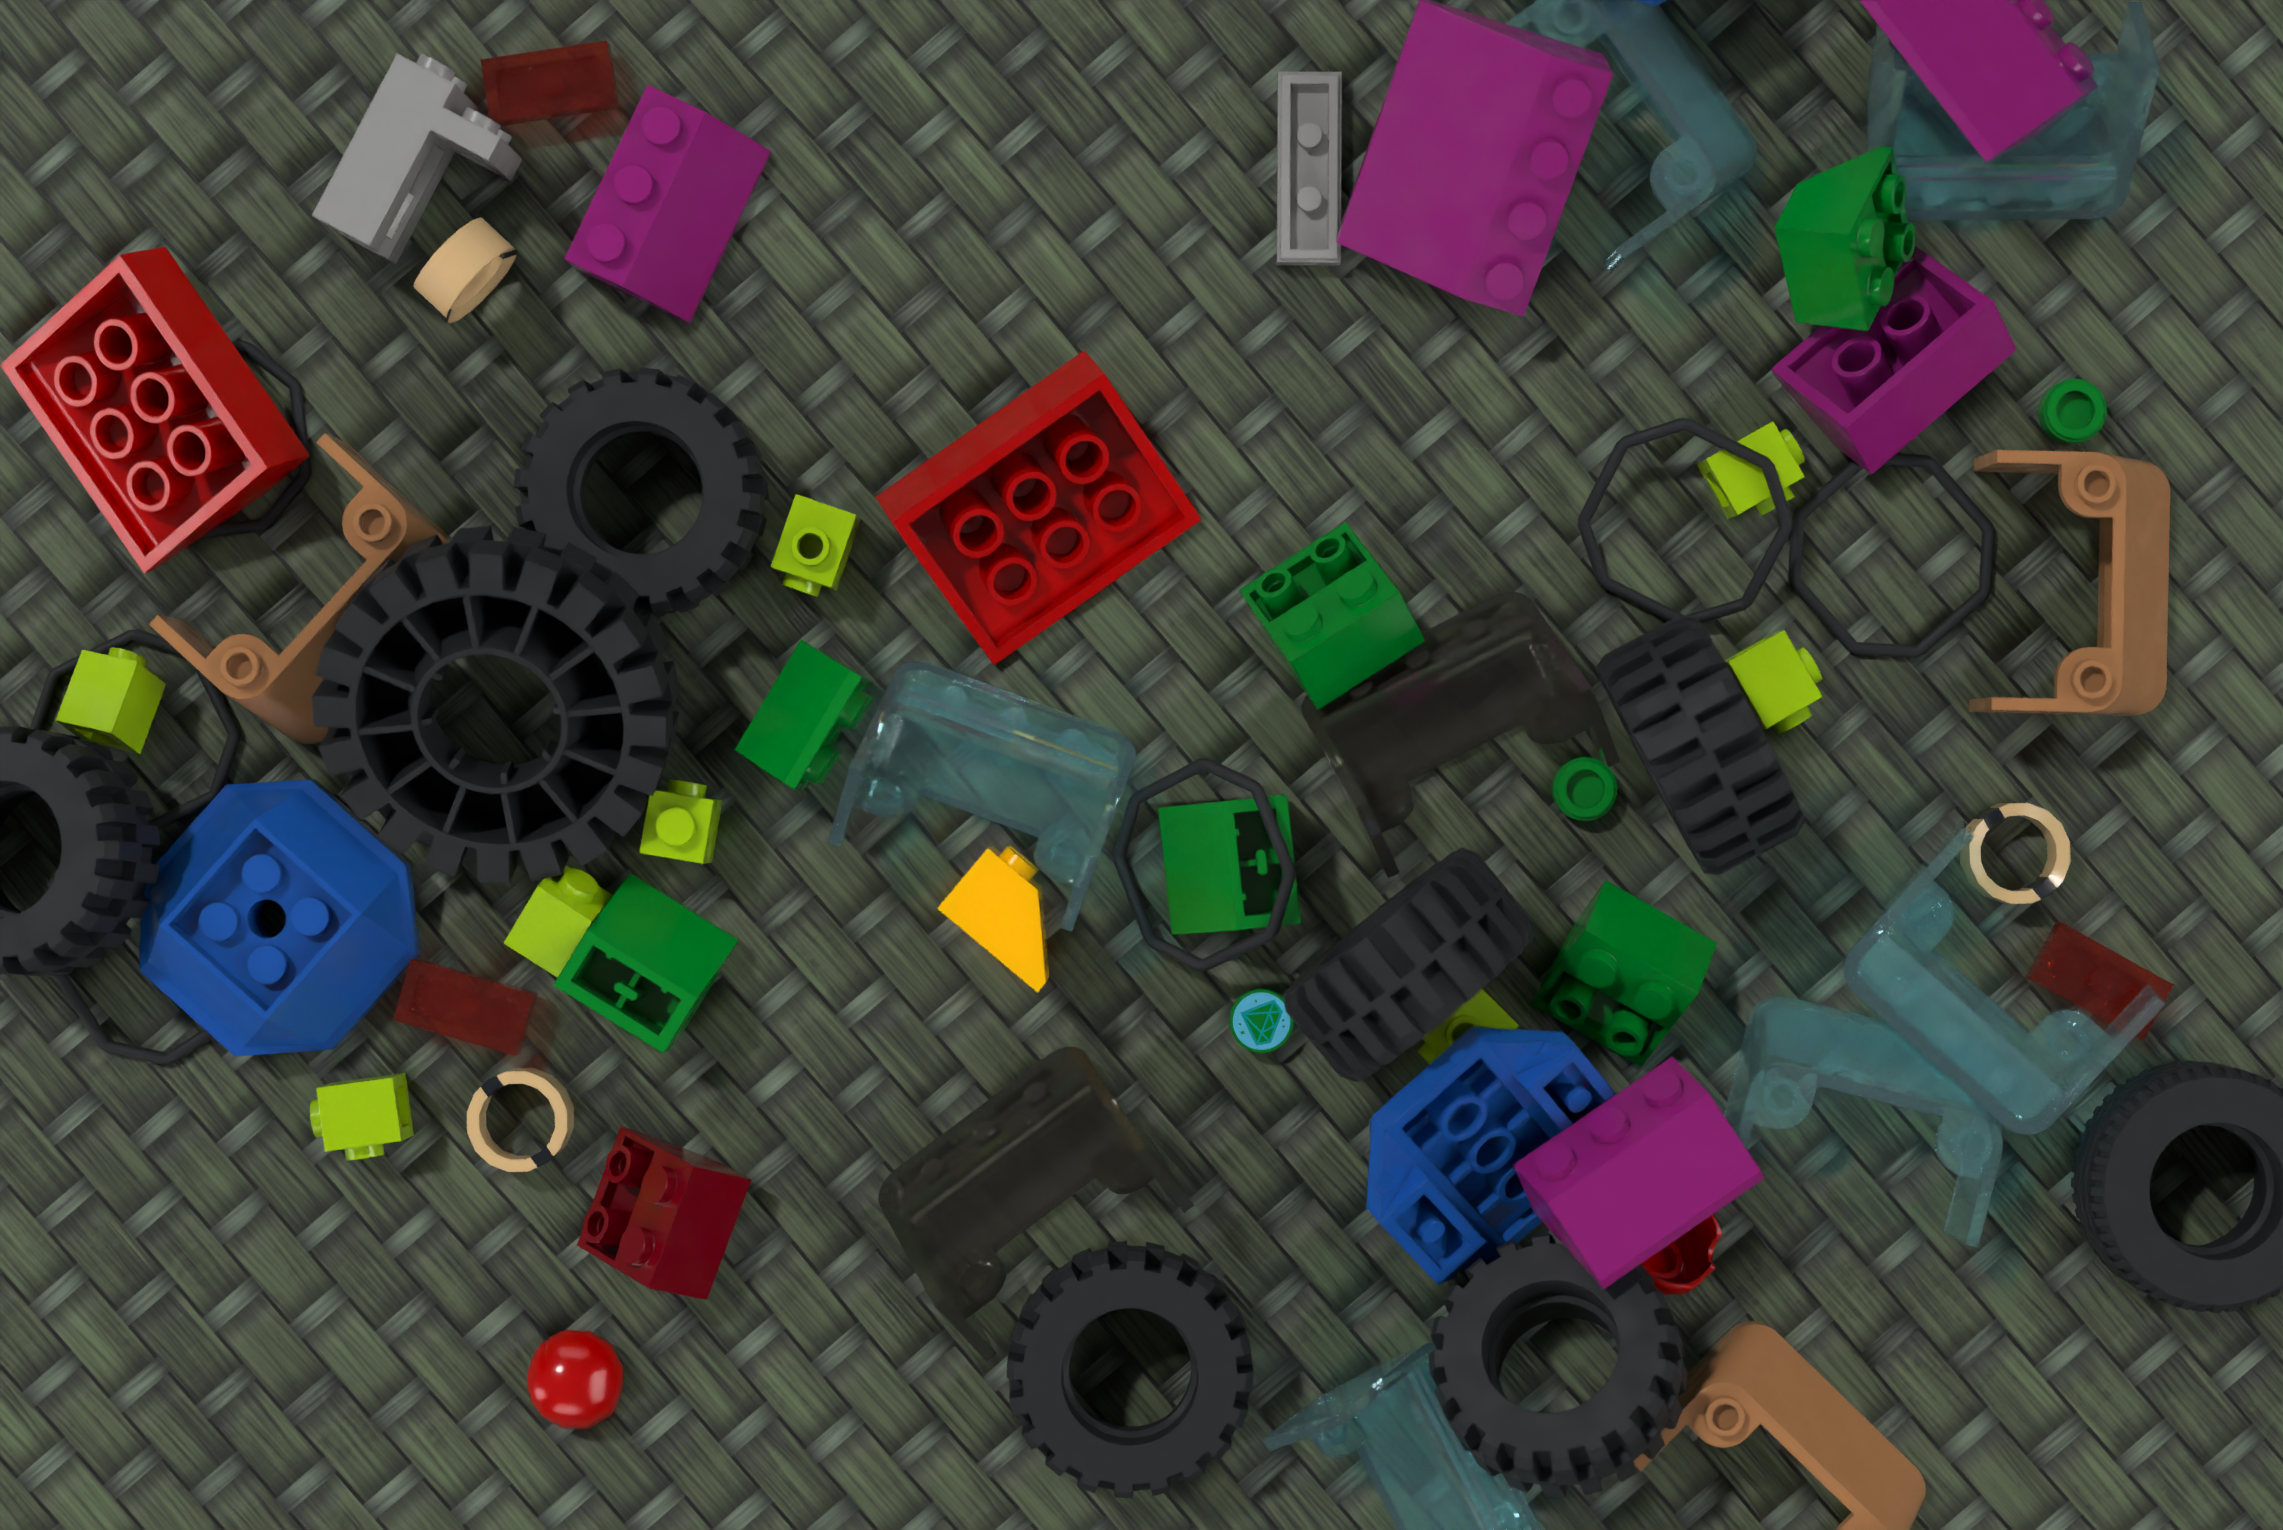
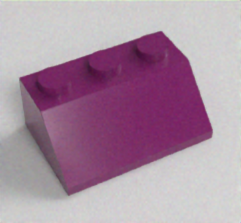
[564,84,772,324]
[1771,246,2017,475]
[1513,1057,1764,1290]

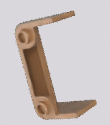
[149,433,452,744]
[1969,450,2170,716]
[1633,1321,1926,1530]

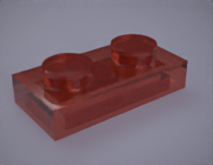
[481,41,620,126]
[2025,922,2174,1041]
[393,958,538,1056]

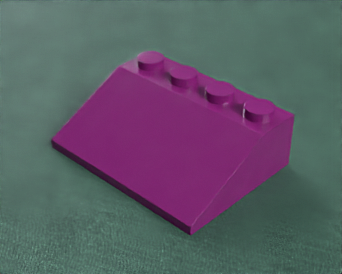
[1336,0,1613,317]
[1859,0,2099,163]

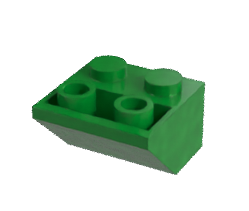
[1774,146,1916,331]
[1239,522,1425,710]
[735,640,874,790]
[1158,794,1301,935]
[553,873,740,1053]
[1531,880,1717,1067]

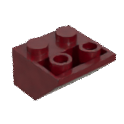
[577,1126,751,1300]

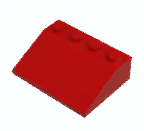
[0,247,310,574]
[876,350,1202,665]

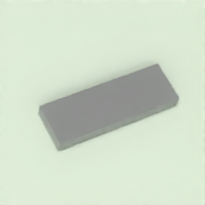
[1277,71,1342,266]

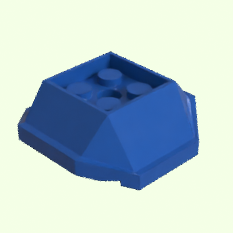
[139,779,421,1056]
[1366,1025,1616,1285]

